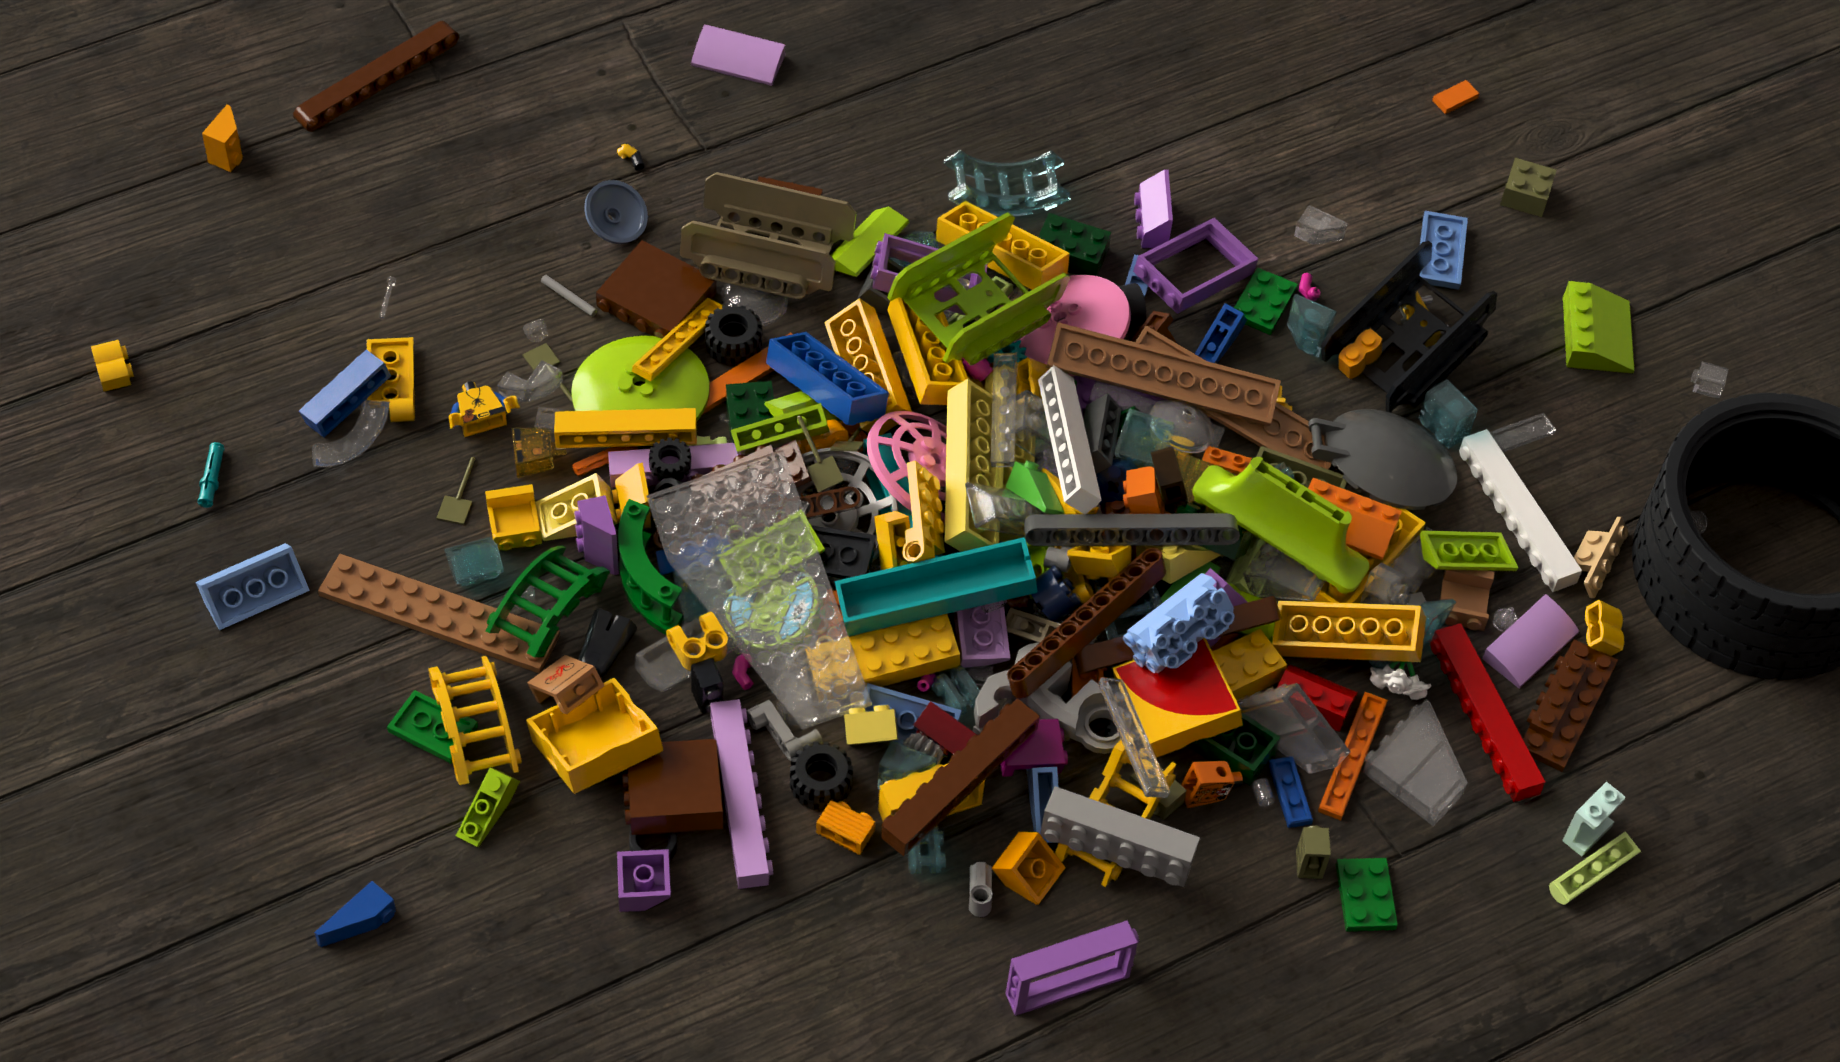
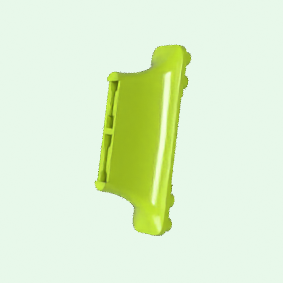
[1192,457,1370,594]

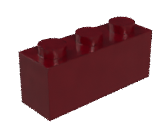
[913,701,978,756]

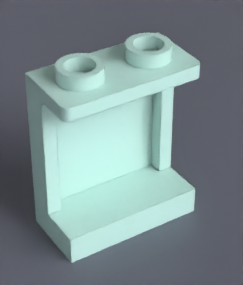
[1563,782,1625,856]

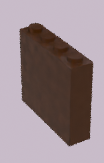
[596,240,717,339]
[623,739,723,835]

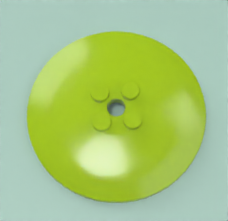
[572,336,710,447]

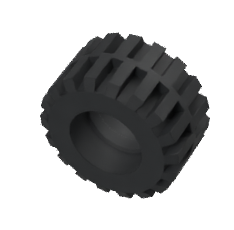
[705,304,762,366]
[790,742,853,811]

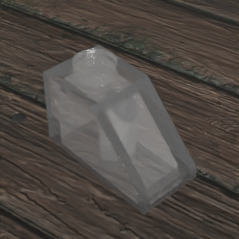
[1294,205,1348,245]

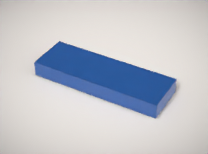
[1268,756,1313,828]

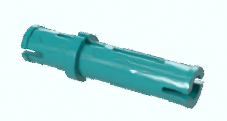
[197,442,225,508]

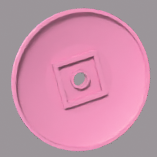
[1014,275,1131,377]

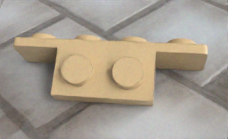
[1574,517,1628,598]

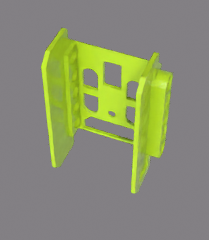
[887,212,1071,365]

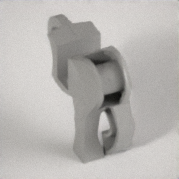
[973,642,1130,754]

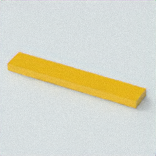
[632,298,723,381]

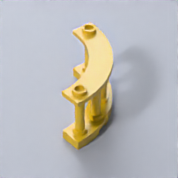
[428,656,521,785]
[1055,735,1176,887]

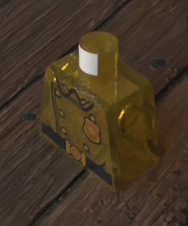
[512,428,567,477]

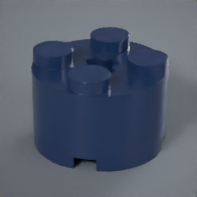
[1096,459,1138,508]
[1031,565,1083,623]

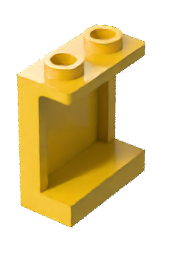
[485,484,542,551]

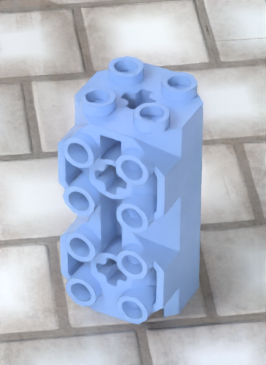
[1123,573,1235,673]

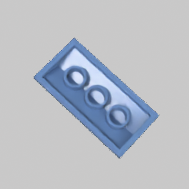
[860,683,962,758]

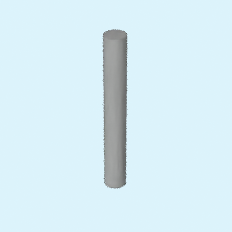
[541,275,597,317]

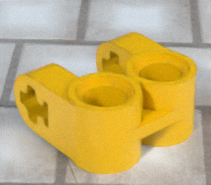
[666,611,728,671]

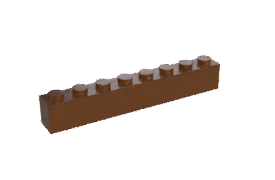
[881,698,1040,856]

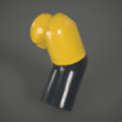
[617,144,645,171]

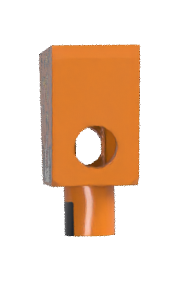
[1181,761,1243,808]

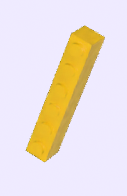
[554,408,697,448]

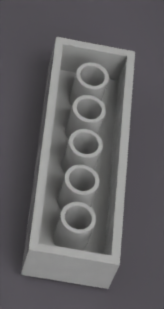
[1040,786,1200,887]

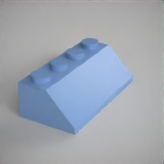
[196,543,310,630]

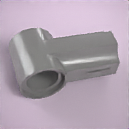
[969,862,993,917]

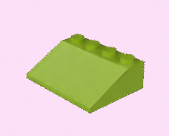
[1563,281,1634,373]

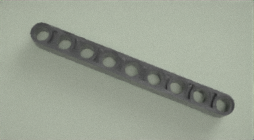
[1024,513,1240,546]

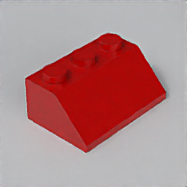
[1272,664,1358,732]

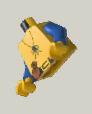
[449,381,520,437]

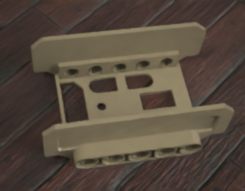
[680,172,857,299]

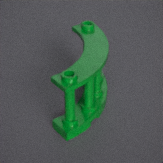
[618,499,683,635]
[486,545,610,658]

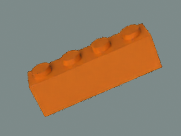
[1308,478,1402,560]

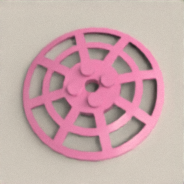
[867,411,947,525]

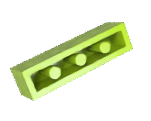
[731,403,830,456]

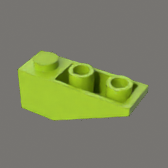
[456,768,520,847]

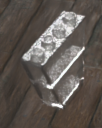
[1237,683,1351,774]
[1363,699,1468,826]

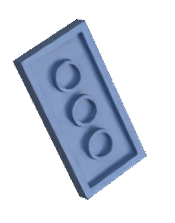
[1420,211,1468,290]

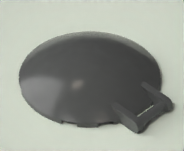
[1308,409,1457,510]

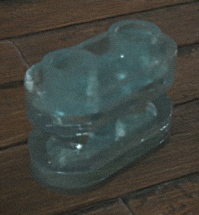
[932,665,980,716]
[908,826,946,874]

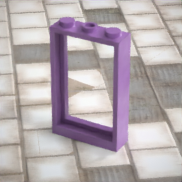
[1133,218,1258,314]
[870,233,988,315]
[1005,921,1139,1016]

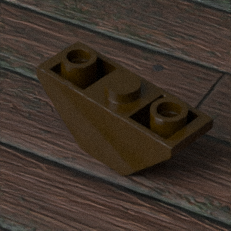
[1150,446,1189,511]

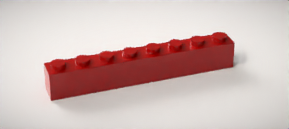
[1430,623,1545,802]

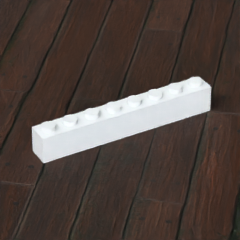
[1038,365,1101,515]
[1459,429,1582,592]

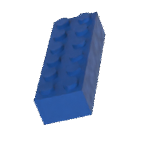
[766,332,889,425]

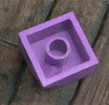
[617,849,671,912]

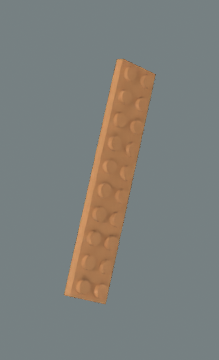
[1046,322,1281,426]
[1135,325,1332,470]
[318,554,560,673]

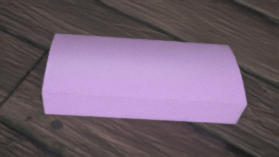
[691,24,785,86]
[1482,594,1579,689]
[953,601,1010,668]

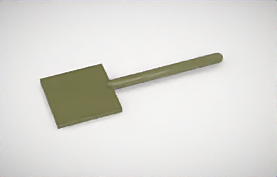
[522,343,572,402]
[797,416,844,493]
[830,426,864,451]
[436,457,475,525]

